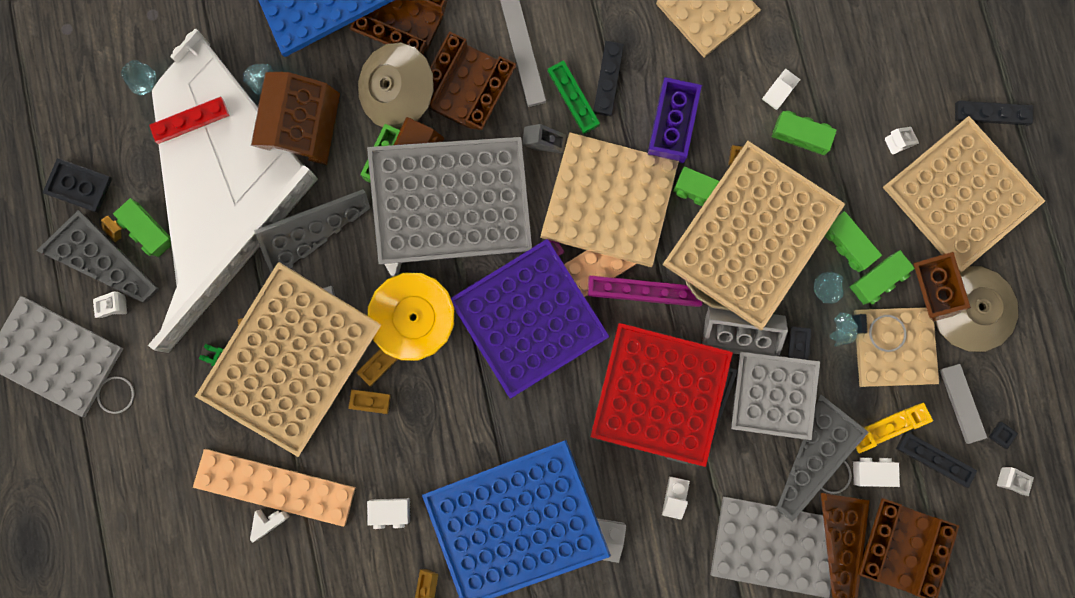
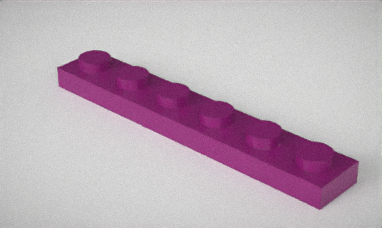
[587,275,702,307]

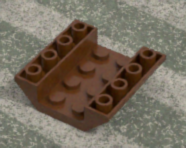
[350,0,447,55]
[429,31,517,130]
[250,72,340,165]
[858,498,959,598]

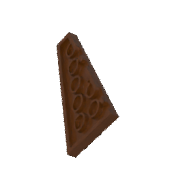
[821,493,870,598]

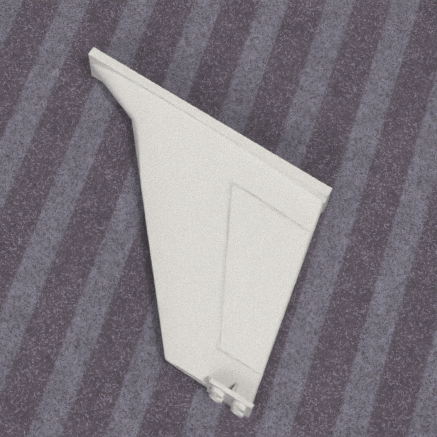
[148,29,318,353]

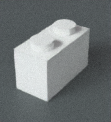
[853,458,900,487]
[367,498,410,529]

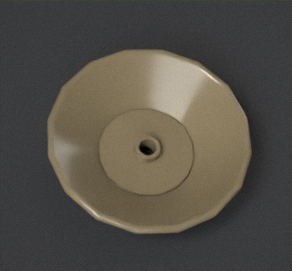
[358,43,434,129]
[934,266,1018,352]

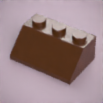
[394,117,444,145]
[913,252,971,322]

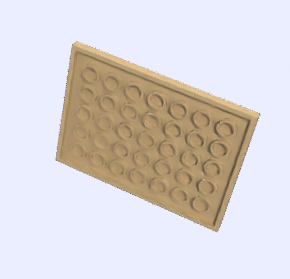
[663,141,845,330]
[195,262,381,457]

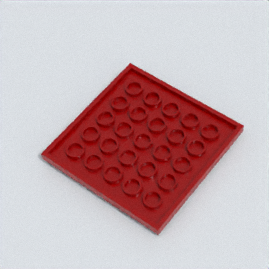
[590,323,733,467]

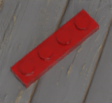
[149,96,230,144]

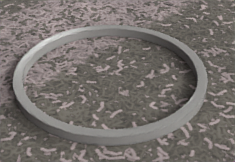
[869,315,907,352]
[97,377,134,414]
[821,461,852,494]

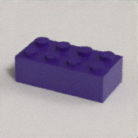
[648,77,702,163]

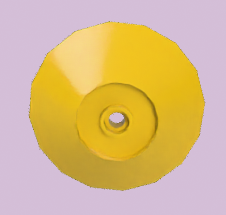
[368,273,454,361]

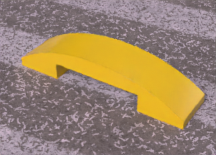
[856,403,933,454]

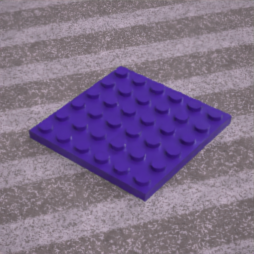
[451,239,609,399]

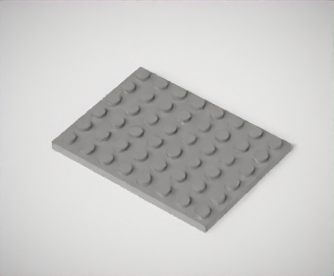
[367,137,532,265]

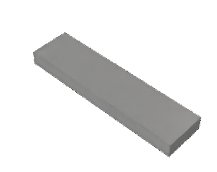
[940,364,987,444]

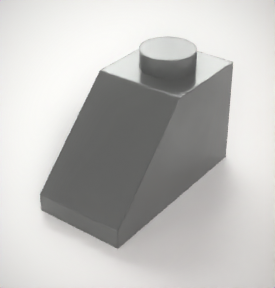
[522,124,566,153]

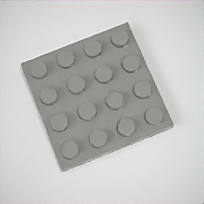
[731,352,820,440]

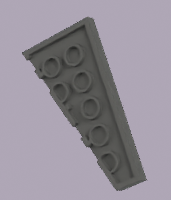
[254,189,370,273]
[36,210,159,303]
[776,395,869,522]

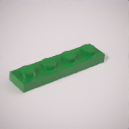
[547,60,600,134]

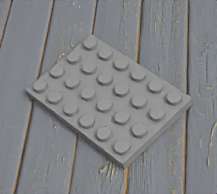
[0,296,123,417]
[710,496,831,598]

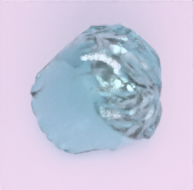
[121,60,156,95]
[243,64,273,95]
[814,272,844,304]
[829,312,858,347]

